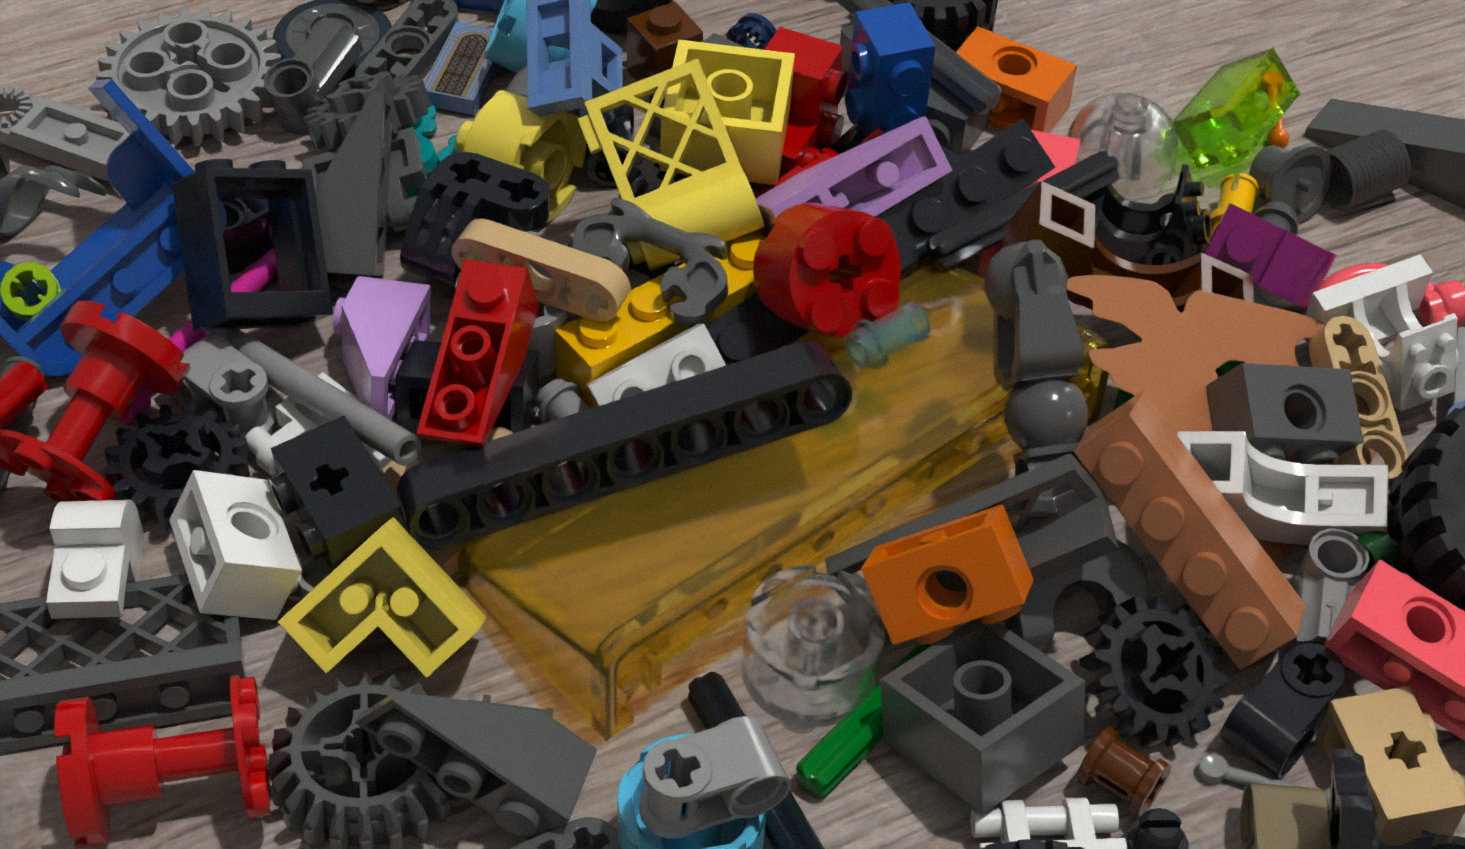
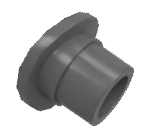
[1249,144,1332,223]

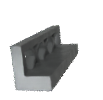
[825,453,1119,650]

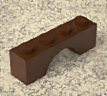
[1002,181,1254,313]

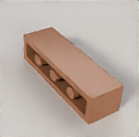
[1074,391,1306,670]

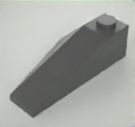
[1304,99,1465,209]

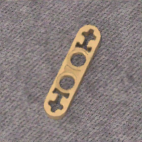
[1309,315,1408,547]

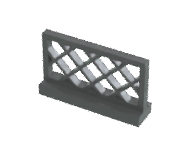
[0,574,246,753]

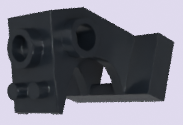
[1083,155,1212,265]

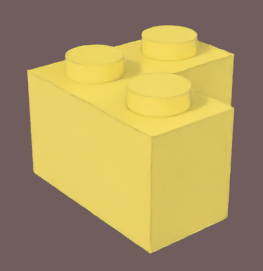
[278,517,487,678]

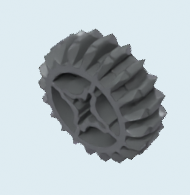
[267,672,459,849]

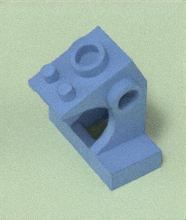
[526,0,623,124]

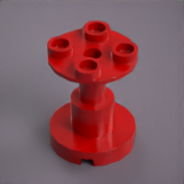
[0,301,191,503]
[54,674,271,849]

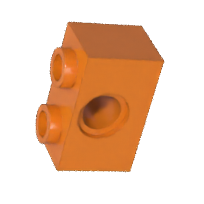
[956,26,1077,133]
[861,504,1034,645]

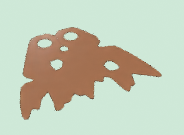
[1067,275,1376,625]

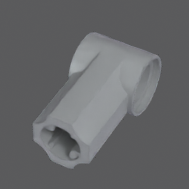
[1291,528,1369,667]

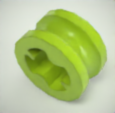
[0,262,62,322]

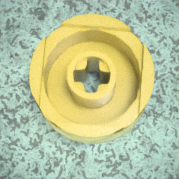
[455,90,586,223]

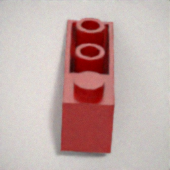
[416,259,539,447]

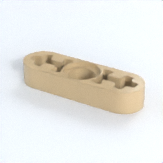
[452,219,631,322]

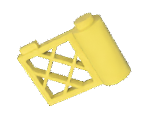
[577,58,765,272]

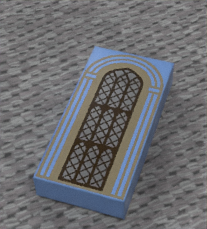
[424,22,499,115]

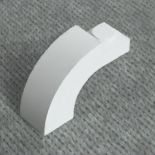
[1177,431,1389,545]

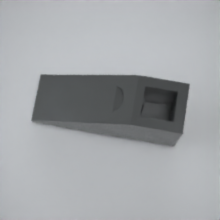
[355,691,597,840]

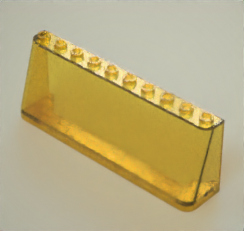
[458,263,1113,741]

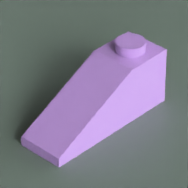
[755,117,953,235]
[333,276,430,420]

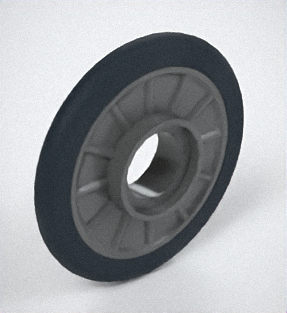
[273,0,392,78]

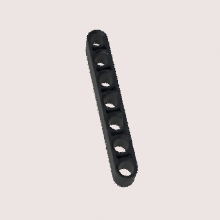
[397,341,852,550]

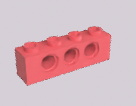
[1323,560,1465,741]

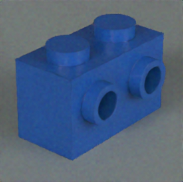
[845,2,935,141]

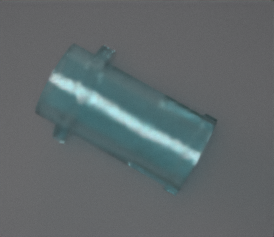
[845,302,931,369]

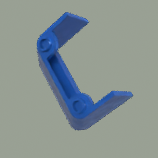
[0,79,227,376]

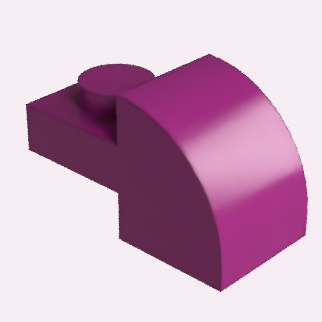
[1203,203,1337,308]

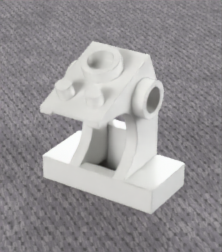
[1305,254,1460,412]

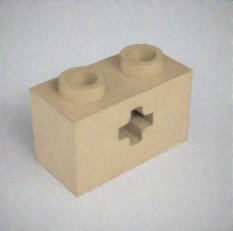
[1315,686,1465,846]

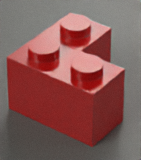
[749,27,848,191]

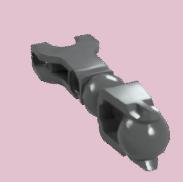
[984,240,1150,651]

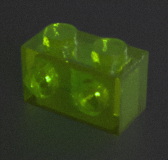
[1170,47,1301,169]

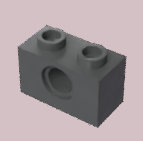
[1206,363,1364,465]

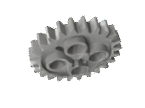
[95,7,281,146]

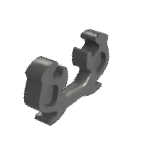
[573,198,729,328]

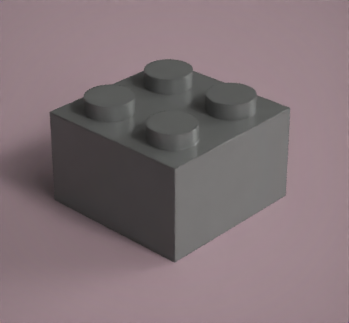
[880,618,1085,815]

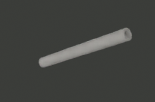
[206,328,421,466]

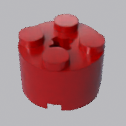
[753,203,901,338]

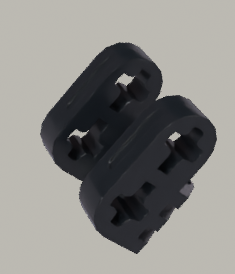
[400,152,550,288]

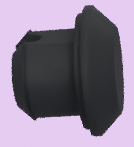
[1124,808,1189,849]

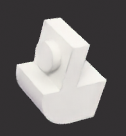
[46,500,145,619]

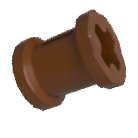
[1076,726,1172,818]

